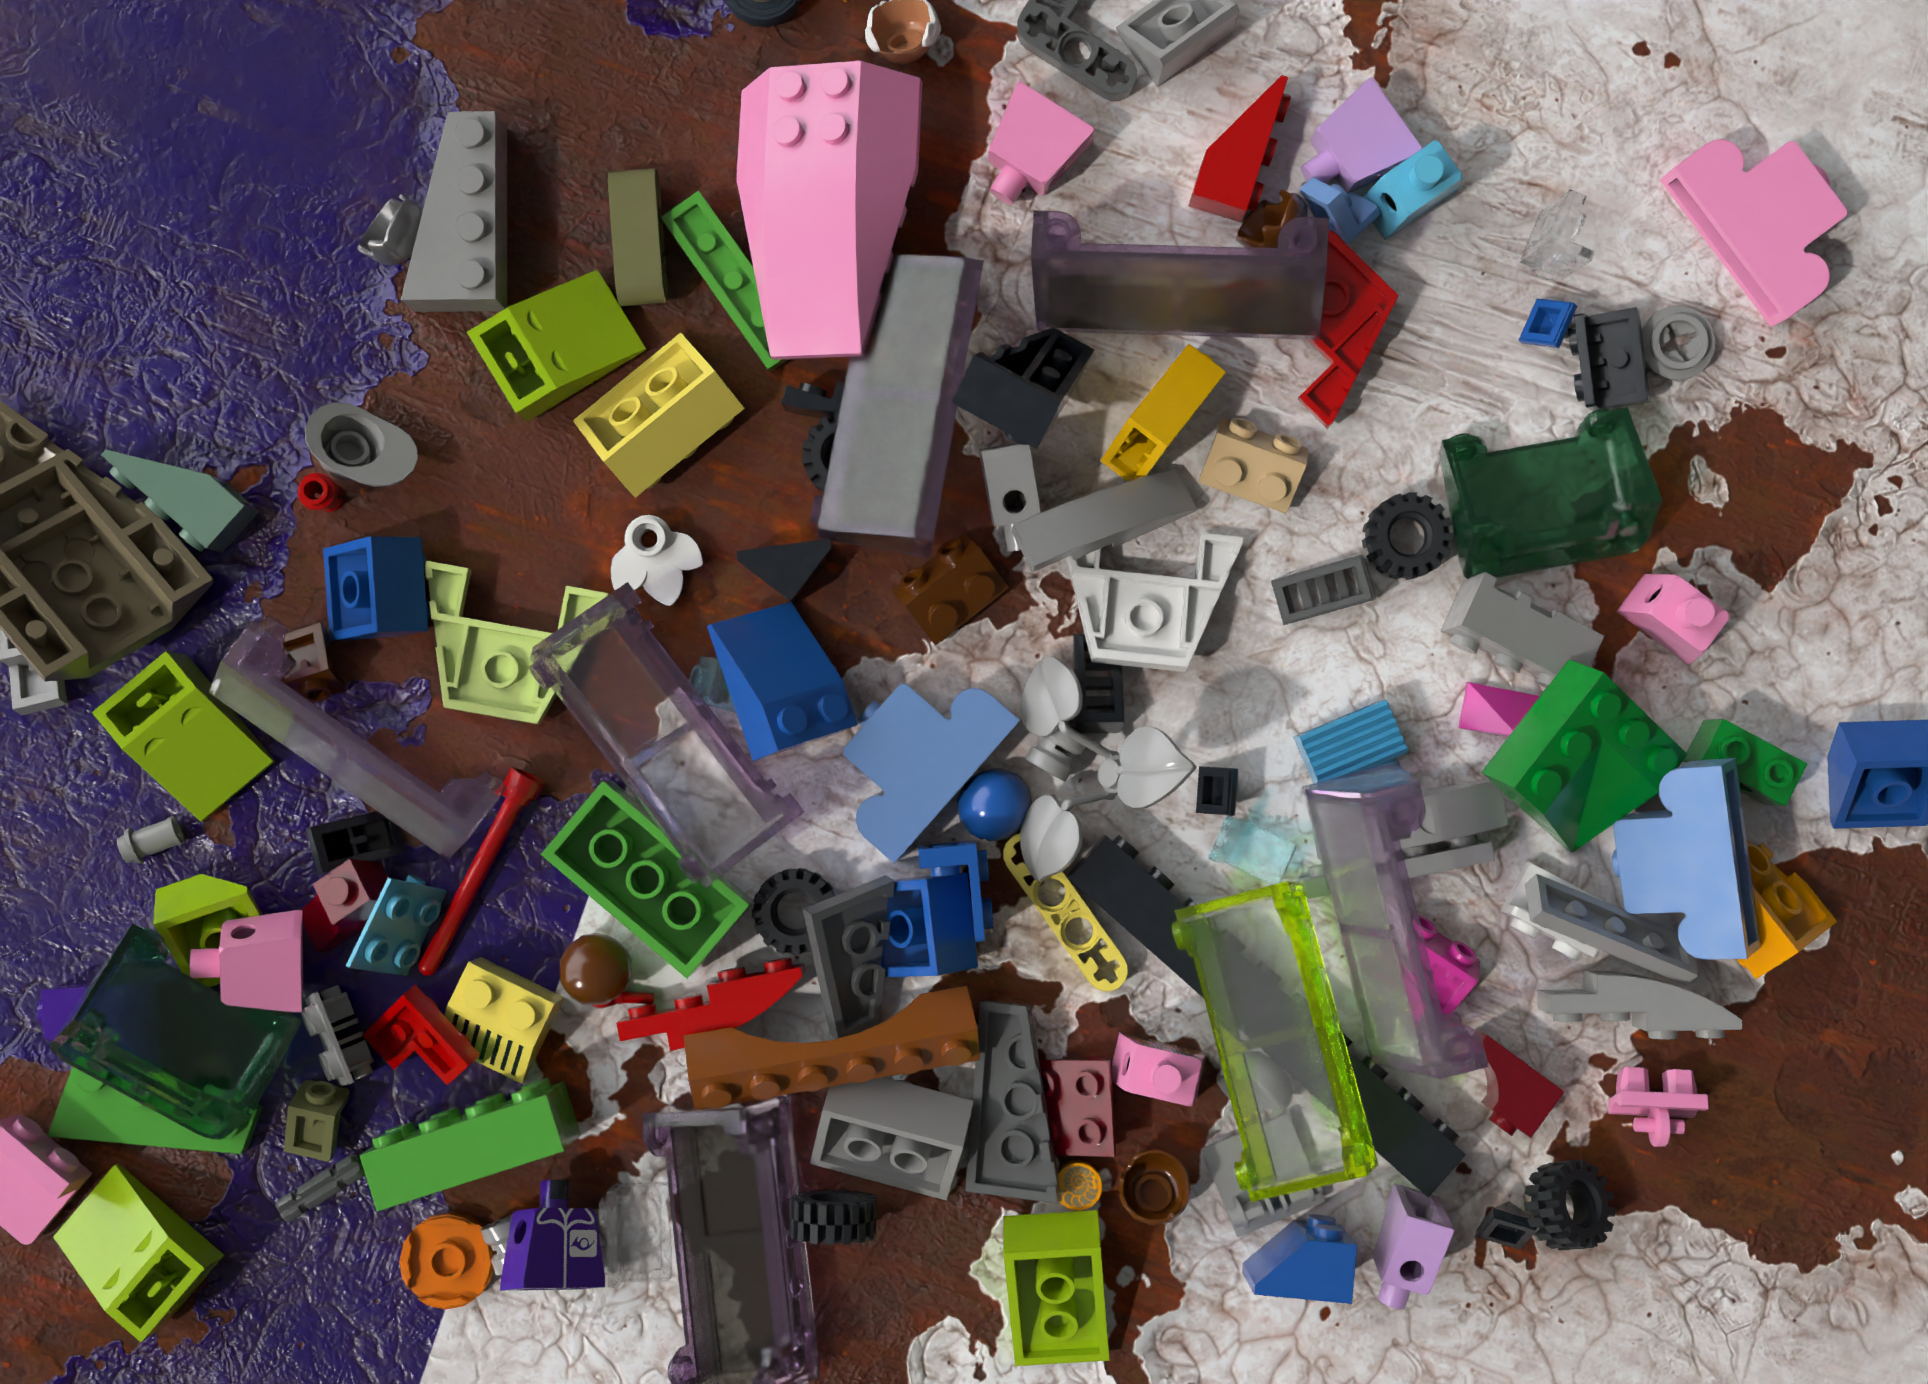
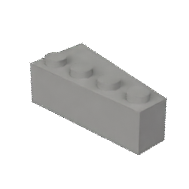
[401,111,507,312]

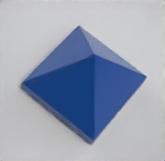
[1518,298,1577,349]

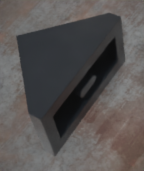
[736,538,834,605]
[306,807,406,875]

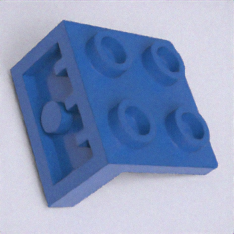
[918,840,994,942]

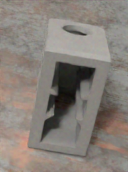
[978,443,1041,551]

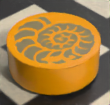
[1057,1160,1102,1211]

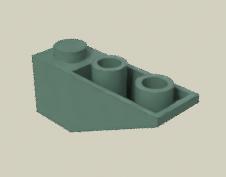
[101,449,260,553]

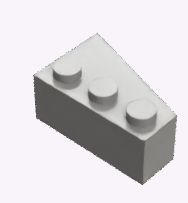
[1441,572,1604,688]

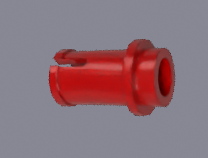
[297,472,345,512]

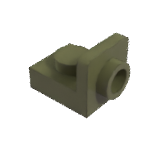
[284,1080,350,1162]

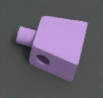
[1301,77,1422,193]
[1373,1183,1454,1309]

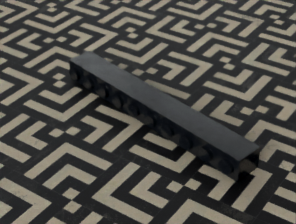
[1067,834,1466,1198]

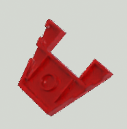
[1199,230,1399,429]

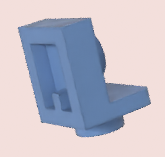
[1299,177,1380,244]

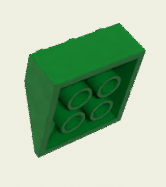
[1481,659,1688,853]

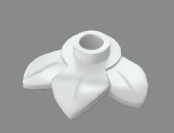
[611,515,703,606]

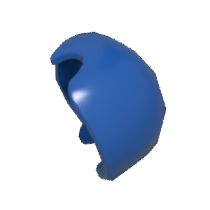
[957,768,1033,842]

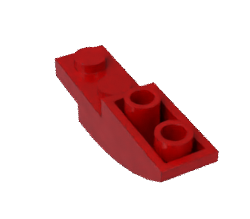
[616,957,806,1051]

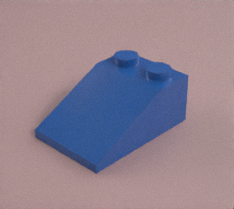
[707,602,858,761]

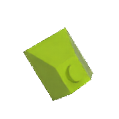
[153,874,263,992]

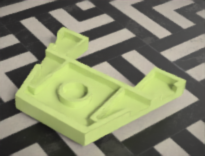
[425,561,610,725]

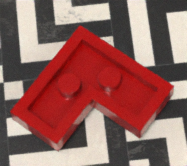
[362,984,480,1085]

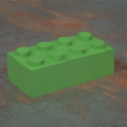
[540,781,754,979]
[359,1078,581,1211]

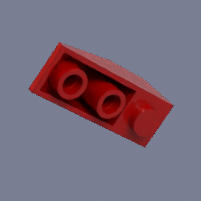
[1188,75,1292,223]

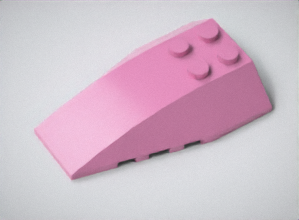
[736,61,922,360]

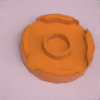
[399,1211,496,1310]

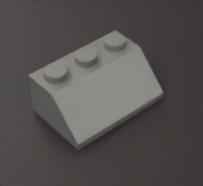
[810,1077,974,1200]

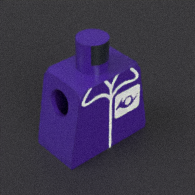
[500,1180,605,1291]

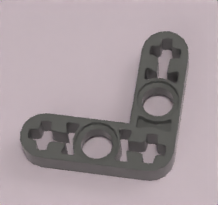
[1017,0,1137,101]

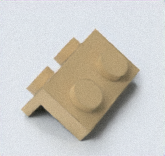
[1198,418,1309,514]

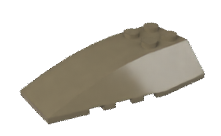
[0,401,213,682]

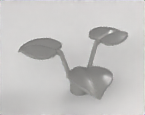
[1020,657,1197,882]

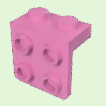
[0,1113,92,1245]

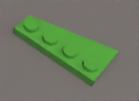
[47,1051,263,1154]

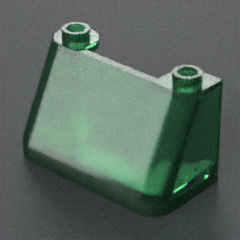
[1439,407,1663,579]
[50,923,303,1140]

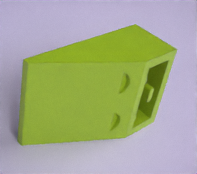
[467,269,647,422]
[92,651,275,822]
[53,1163,224,1342]

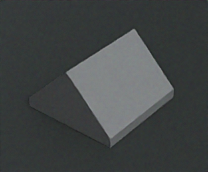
[1116,0,1240,87]

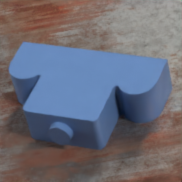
[843,684,1020,863]
[1612,758,1761,959]

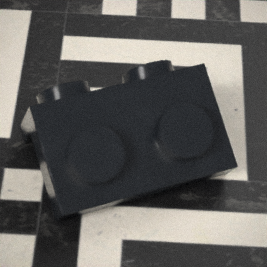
[1568,307,1651,412]

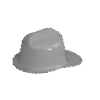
[305,403,418,487]

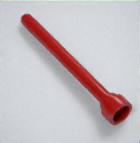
[419,767,545,976]

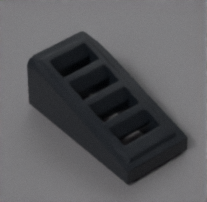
[1073,634,1125,734]

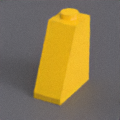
[1100,344,1226,482]

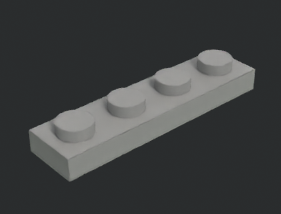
[1297,834,1495,899]
[1525,874,1699,985]

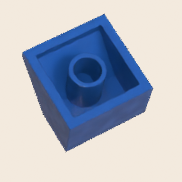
[323,536,430,641]
[1827,720,1928,829]
[862,873,978,977]
[1242,1214,1357,1304]

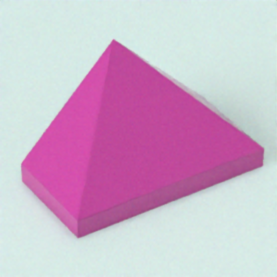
[1458,682,1540,738]

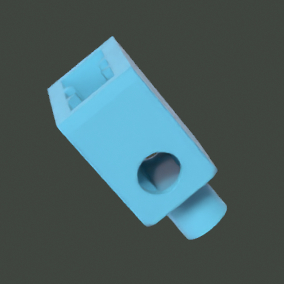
[1363,139,1464,240]

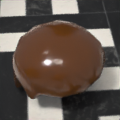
[1236,190,1308,260]
[560,933,632,1005]
[1118,1149,1191,1227]

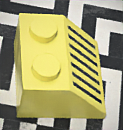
[445,957,565,1084]

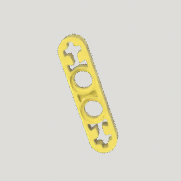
[1003,833,1128,991]

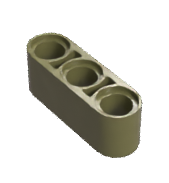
[608,168,668,306]

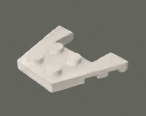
[1066,533,1243,672]

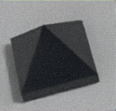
[1196,766,1239,816]
[1476,1201,1539,1250]

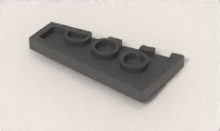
[965,1000,1062,1204]

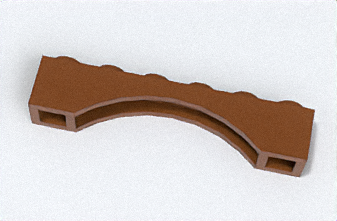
[684,986,980,1111]

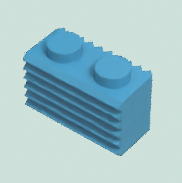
[1293,700,1409,794]

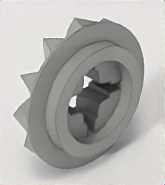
[1642,306,1715,382]

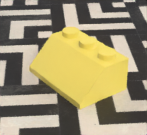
[573,332,745,498]

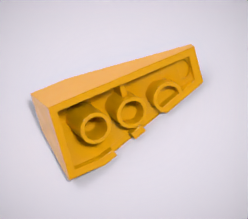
[1737,839,1837,979]

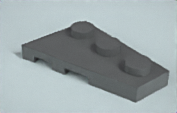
[803,875,895,1039]

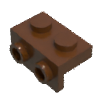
[892,534,1009,646]

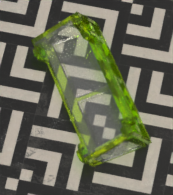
[1172,881,1379,1202]

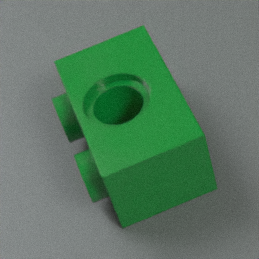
[1683,718,1808,806]

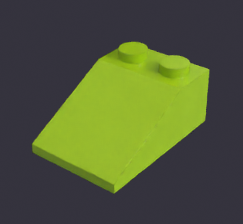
[1003,1210,1110,1366]

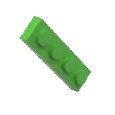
[660,191,788,373]

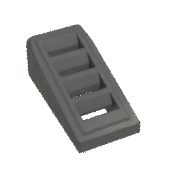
[1271,554,1376,626]

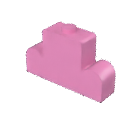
[1660,139,1847,327]

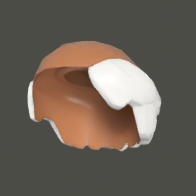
[865,0,941,64]

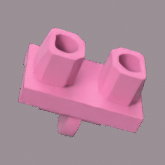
[1607,1067,1709,1147]

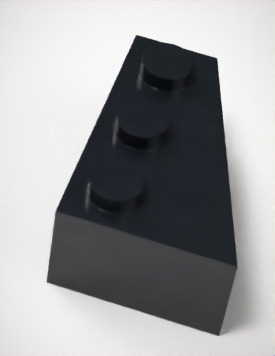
[951,327,1095,449]

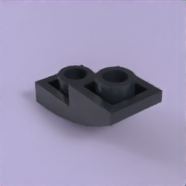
[781,379,884,418]

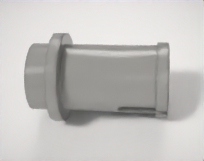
[117,816,185,864]

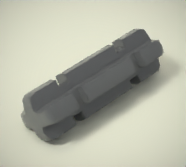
[276,1154,365,1222]

